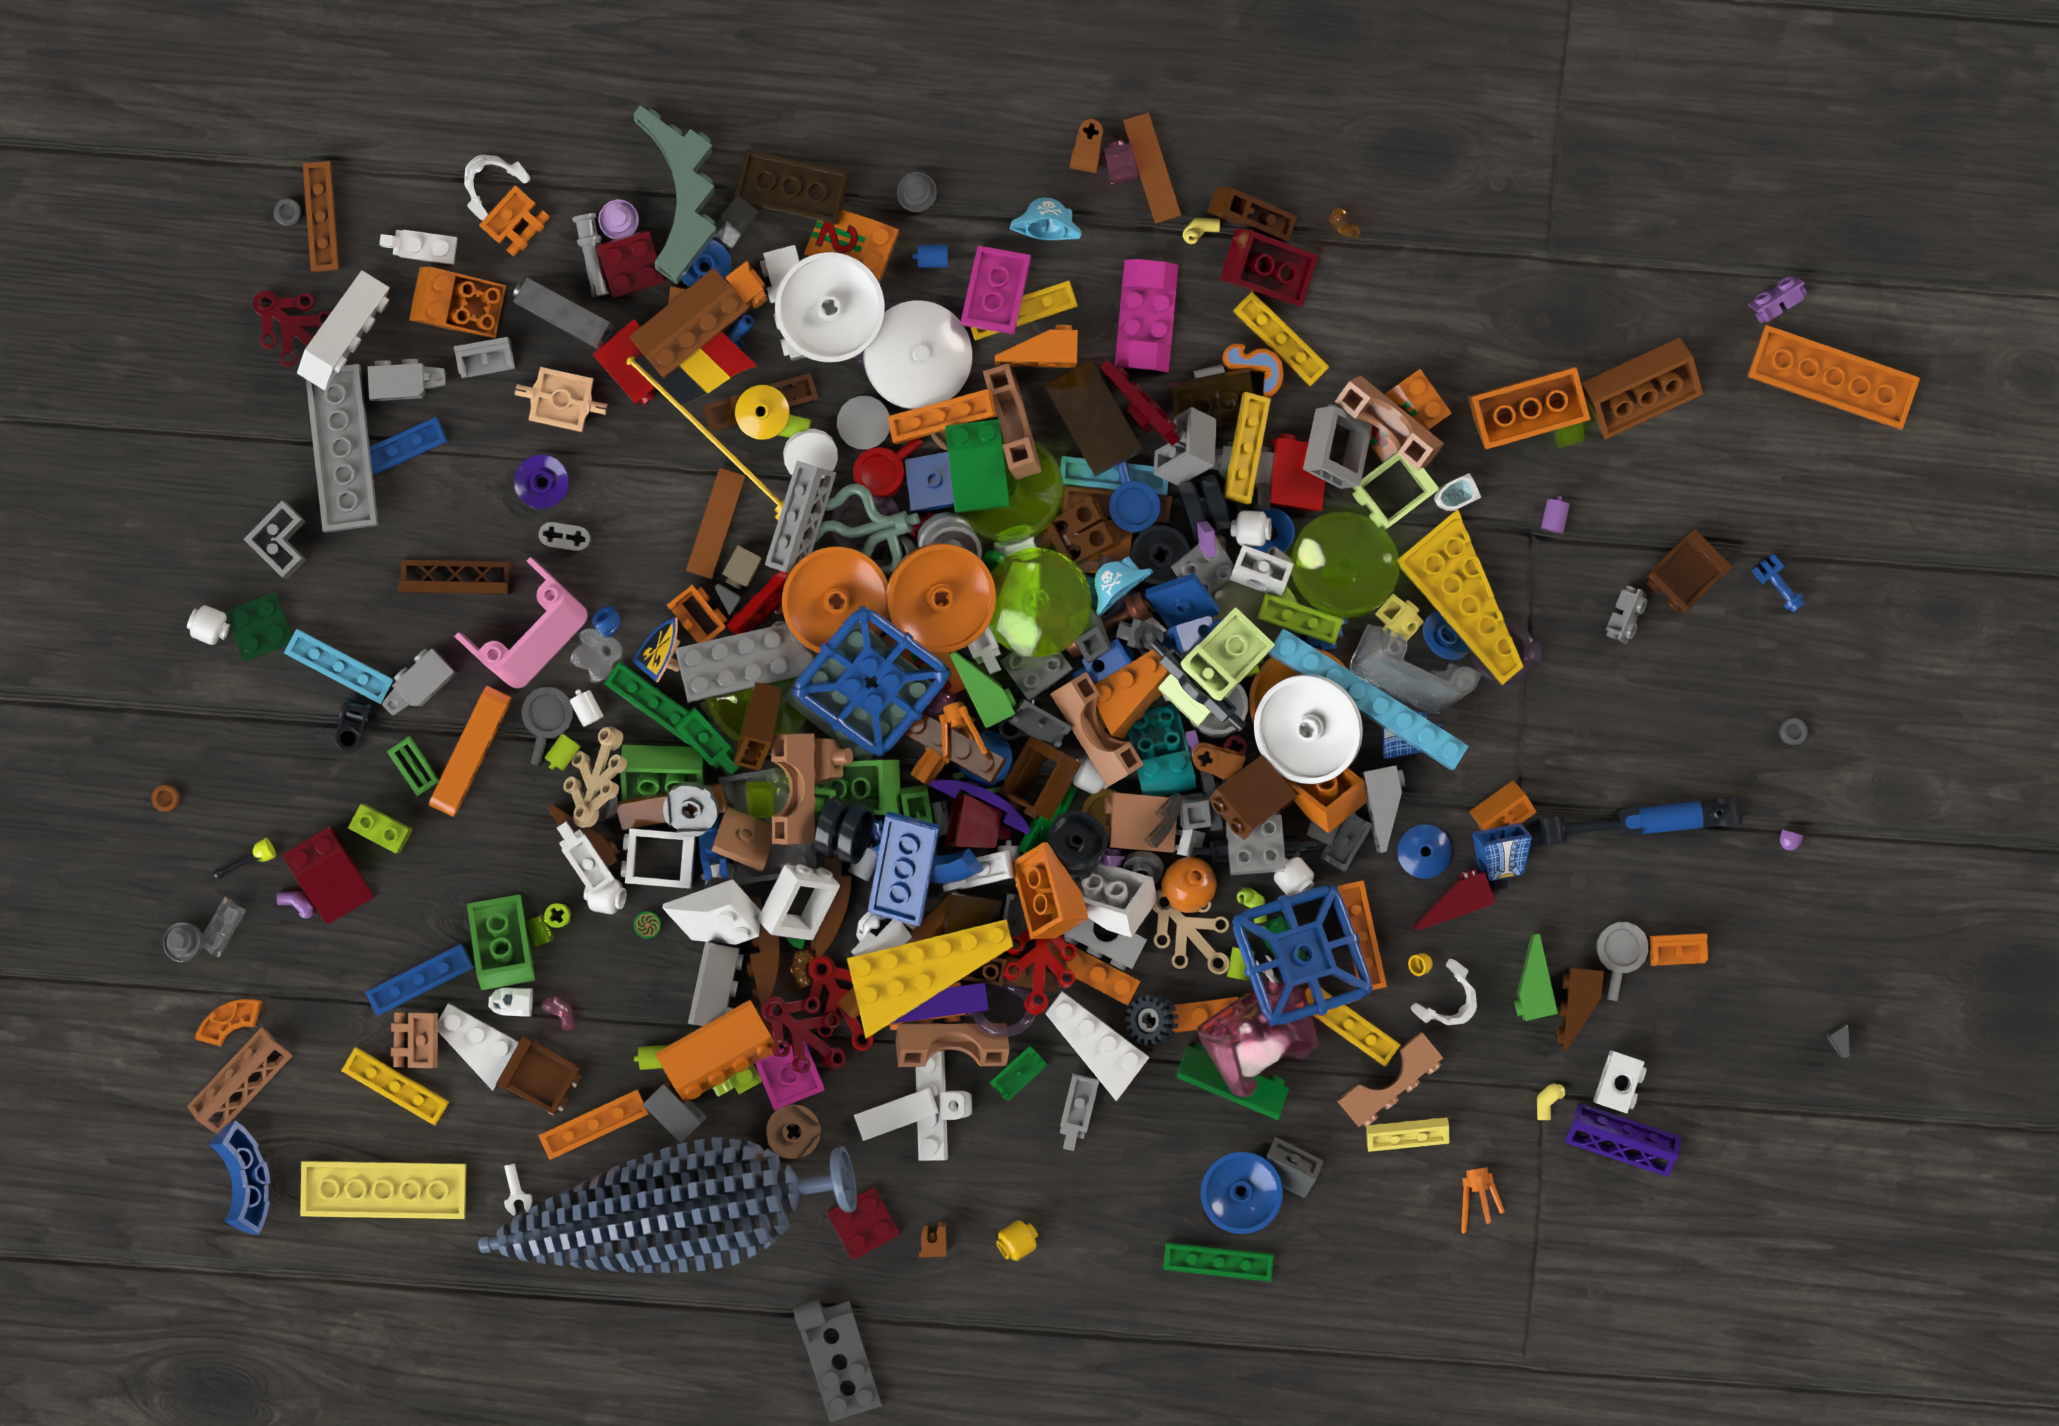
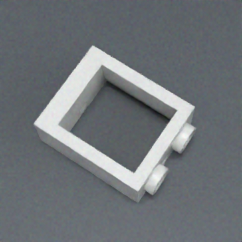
[621,829,697,888]
[757,864,840,940]

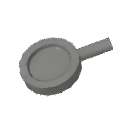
[1596,922,1648,1001]

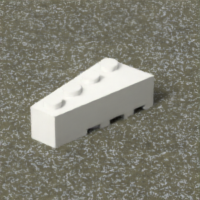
[1045,991,1149,1101]

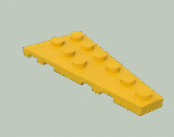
[1395,509,1523,685]
[847,919,1014,1039]

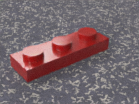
[727,571,789,635]

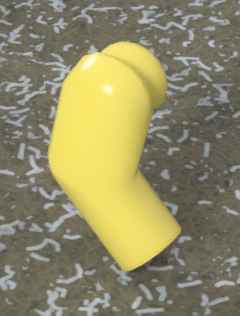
[1183,218,1220,244]
[1537,1083,1565,1120]

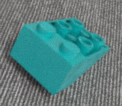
[1128,704,1197,797]

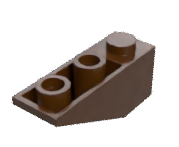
[1556,967,1604,1050]

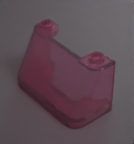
[1197,982,1319,1097]

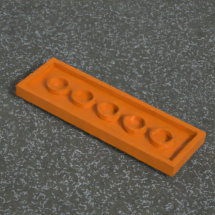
[1747,325,1920,430]

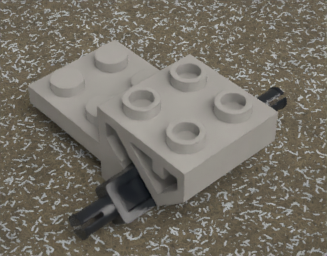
[1194,768,1317,875]

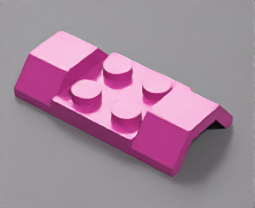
[1115,259,1178,373]

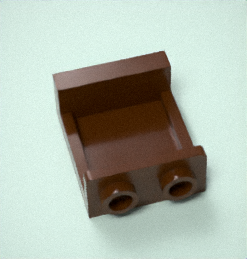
[1645,529,1733,614]
[1209,755,1298,840]
[496,1035,583,1116]

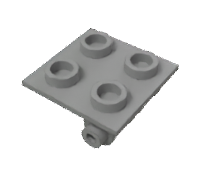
[1171,536,1234,595]
[1000,630,1073,701]

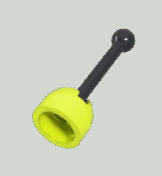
[213,838,276,879]

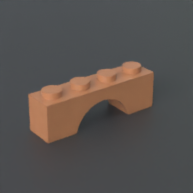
[983,363,1042,480]
[1335,376,1444,470]
[1050,672,1144,787]
[771,733,816,845]
[895,1023,1009,1067]
[1336,1032,1443,1127]

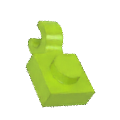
[713,1064,762,1097]

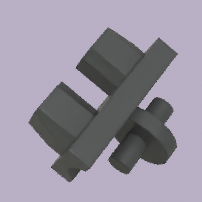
[1116,619,1165,652]

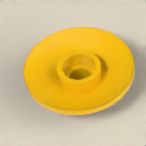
[735,385,790,440]

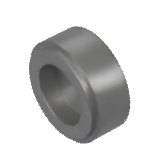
[274,198,302,227]
[1779,718,1808,745]

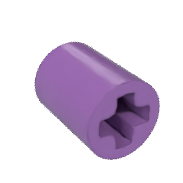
[1541,496,1570,533]

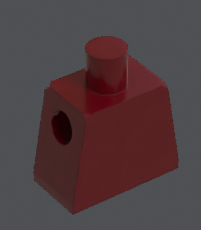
[944,795,1011,849]

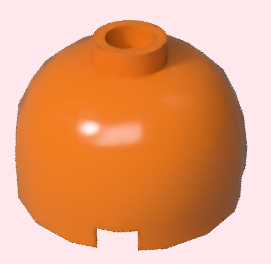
[1161,857,1217,913]

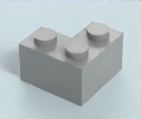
[1154,407,1216,485]
[244,501,306,579]

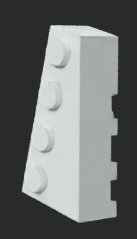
[297,270,389,390]

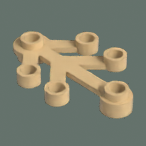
[564,727,627,828]
[1152,889,1230,974]

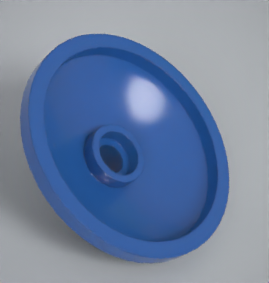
[1201,1152,1283,1234]

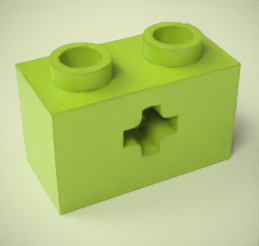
[348,804,413,854]

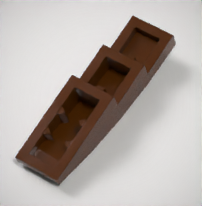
[702,373,819,432]

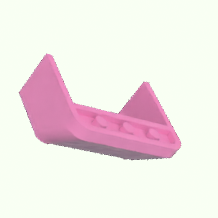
[455,557,588,688]

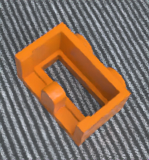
[725,261,768,309]
[667,585,727,643]

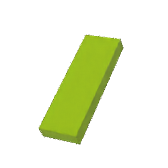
[1257,593,1343,645]

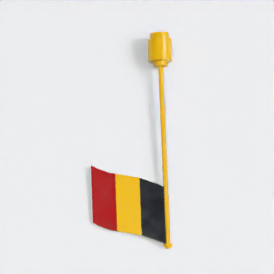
[627,332,808,533]

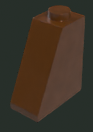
[734,682,782,771]

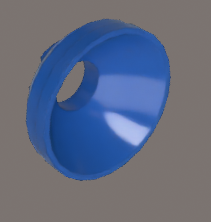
[1249,508,1295,553]

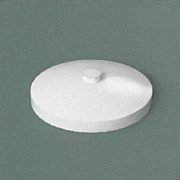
[775,253,884,362]
[863,301,972,410]
[1254,674,1363,784]

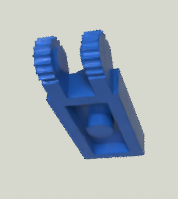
[699,812,729,881]

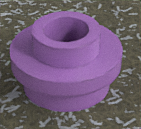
[1101,847,1126,866]

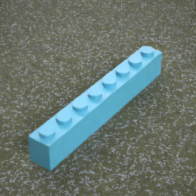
[1268,629,1469,770]

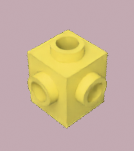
[1375,594,1424,642]

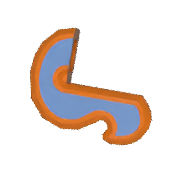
[1222,344,1283,398]

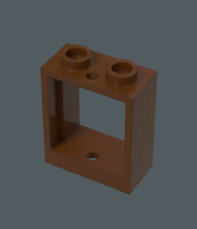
[999,736,1082,821]

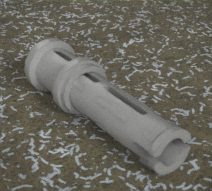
[572,213,609,297]

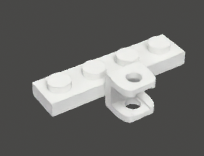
[916,1050,972,1160]

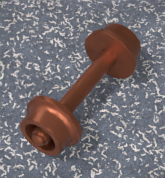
[1060,592,1153,658]

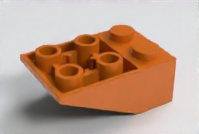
[409,267,506,338]

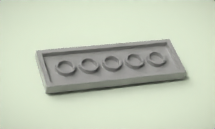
[306,364,378,533]
[675,623,818,702]

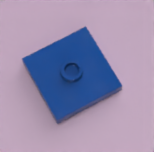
[905,452,954,514]
[1146,573,1219,628]

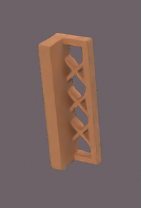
[187,1027,292,1134]

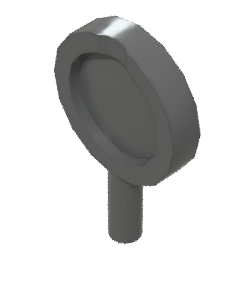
[522,687,574,766]

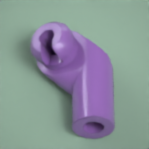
[277,891,314,918]

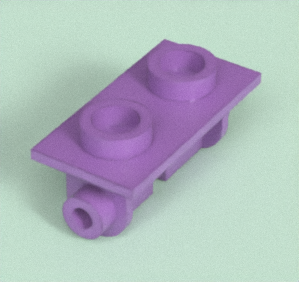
[1748,276,1807,323]

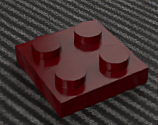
[597,229,665,298]
[826,1186,900,1261]

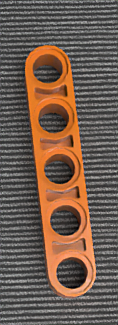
[429,686,512,817]

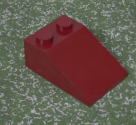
[1219,228,1319,307]
[282,827,374,925]
[1412,869,1496,931]

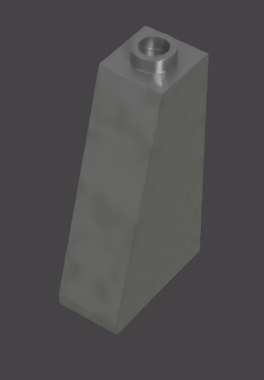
[513,278,614,349]

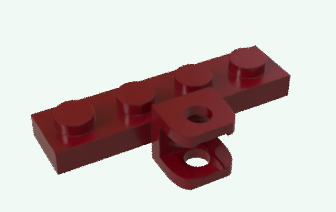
[1100,360,1180,447]

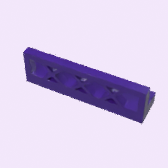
[1565,1102,1681,1177]

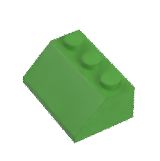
[620,745,705,801]

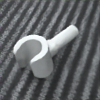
[1256,955,1283,992]

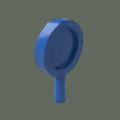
[1109,461,1160,533]

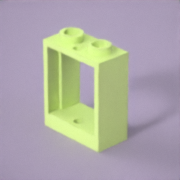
[1352,453,1439,530]

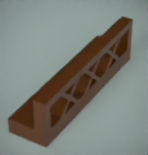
[398,560,511,595]

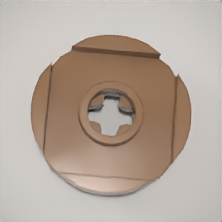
[766,1104,821,1159]

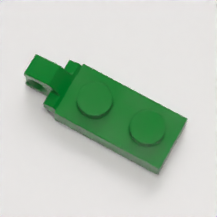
[674,707,739,775]

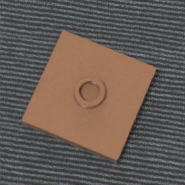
[711,806,772,872]

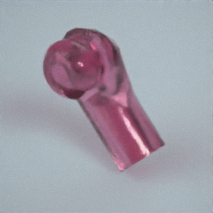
[542,996,576,1031]

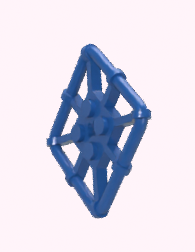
[792,606,951,757]
[1232,885,1373,1026]

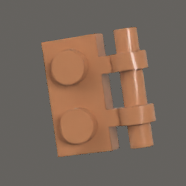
[391,1012,438,1068]

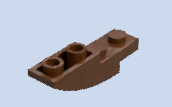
[811,855,853,957]
[746,896,781,1007]
[961,953,1058,993]

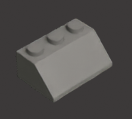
[688,942,744,1026]

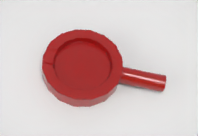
[853,438,923,499]

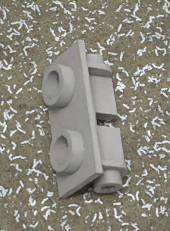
[1606,586,1647,645]

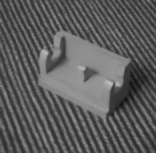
[454,337,516,378]

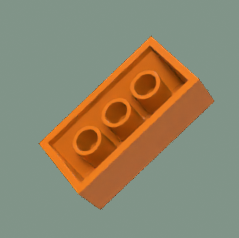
[1467,367,1591,449]
[655,1000,780,1102]

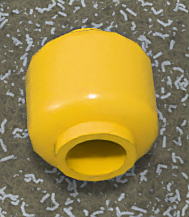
[996,1220,1038,1261]

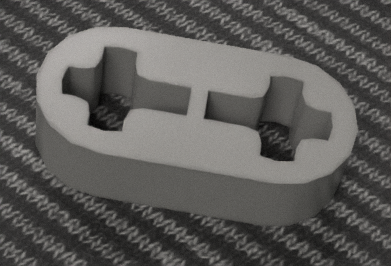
[539,522,591,551]

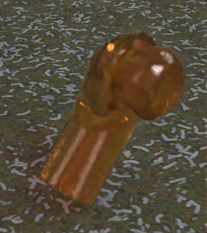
[1329,207,1361,239]
[791,948,813,989]

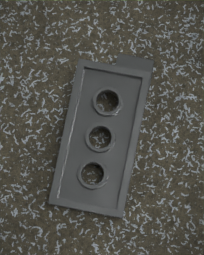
[792,1298,882,1422]

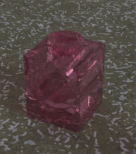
[1104,141,1138,185]

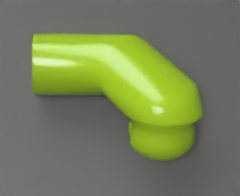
[1237,888,1267,923]

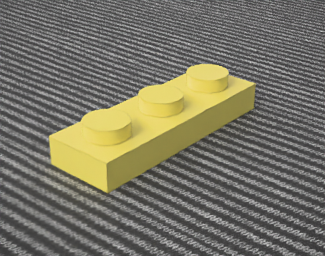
[1366,1117,1449,1152]

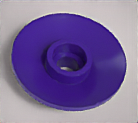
[514,455,569,509]

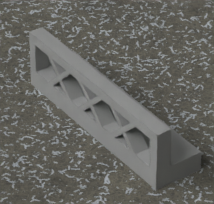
[765,461,836,573]

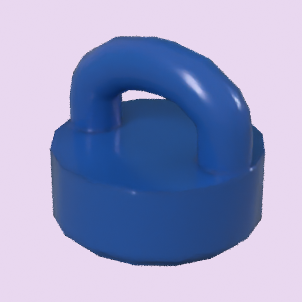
[592,606,620,637]

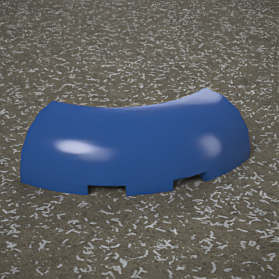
[871,839,984,884]
[209,1121,271,1235]

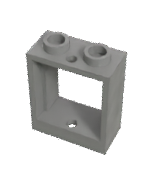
[1303,404,1373,489]

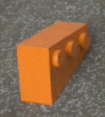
[1095,650,1171,739]

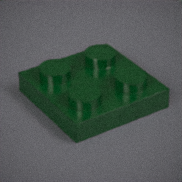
[224,592,293,662]

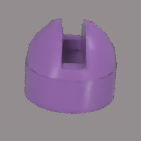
[1780,830,1803,850]

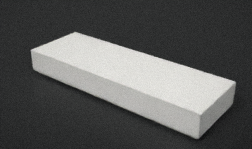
[854,1088,939,1141]

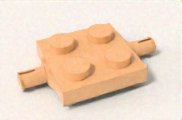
[515,367,608,432]

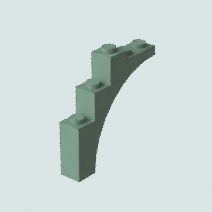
[634,105,716,284]

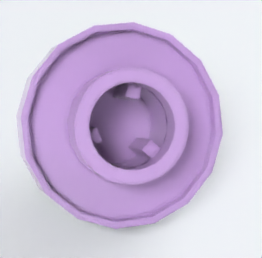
[598,199,639,240]

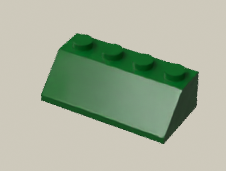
[1175,1042,1289,1120]

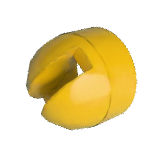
[1408,953,1433,976]

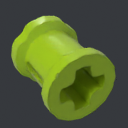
[545,903,571,928]

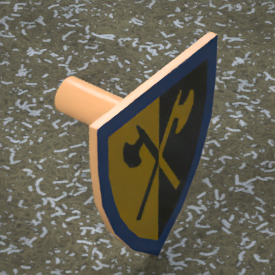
[632,617,681,682]

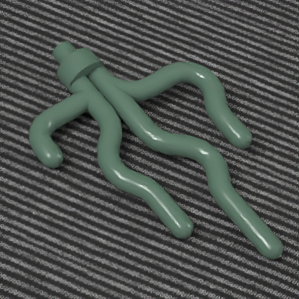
[803,483,920,577]

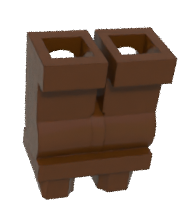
[1035,497,1121,571]

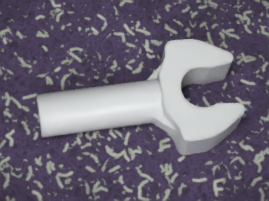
[504,1163,533,1216]

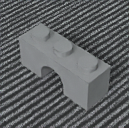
[1062,919,1147,971]

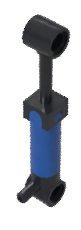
[1537,797,1743,846]

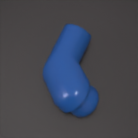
[727,315,754,349]

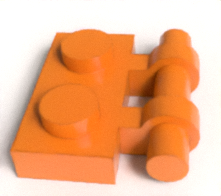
[479,185,550,257]

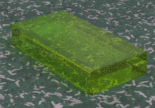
[746,782,775,818]

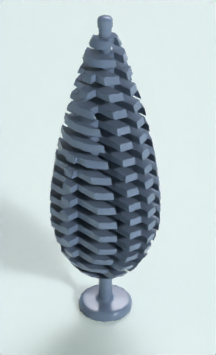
[478,1137,857,1273]

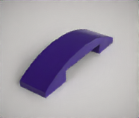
[928,779,1030,834]

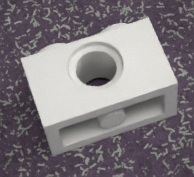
[1230,545,1294,598]
[1593,1050,1646,1113]

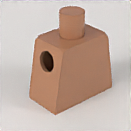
[814,738,853,787]

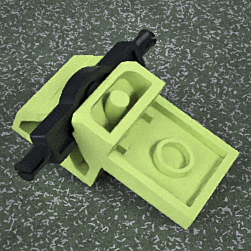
[1149,607,1275,732]

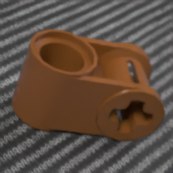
[1069,119,1103,174]
[1191,742,1246,780]

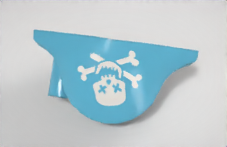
[1010,198,1081,240]
[1095,556,1153,616]

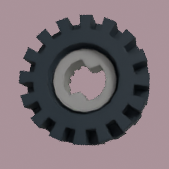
[1125,995,1179,1045]

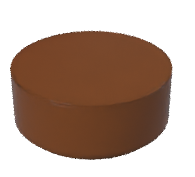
[151,785,180,812]

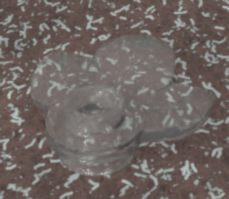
[570,628,622,683]

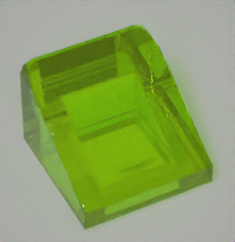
[1553,422,1584,448]
[526,915,554,946]

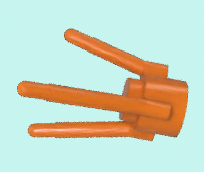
[939,702,987,756]
[1461,1167,1505,1233]

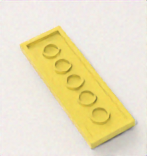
[300,1161,466,1219]

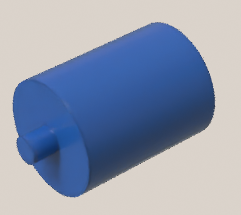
[912,244,948,268]

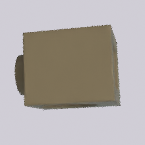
[722,545,763,590]

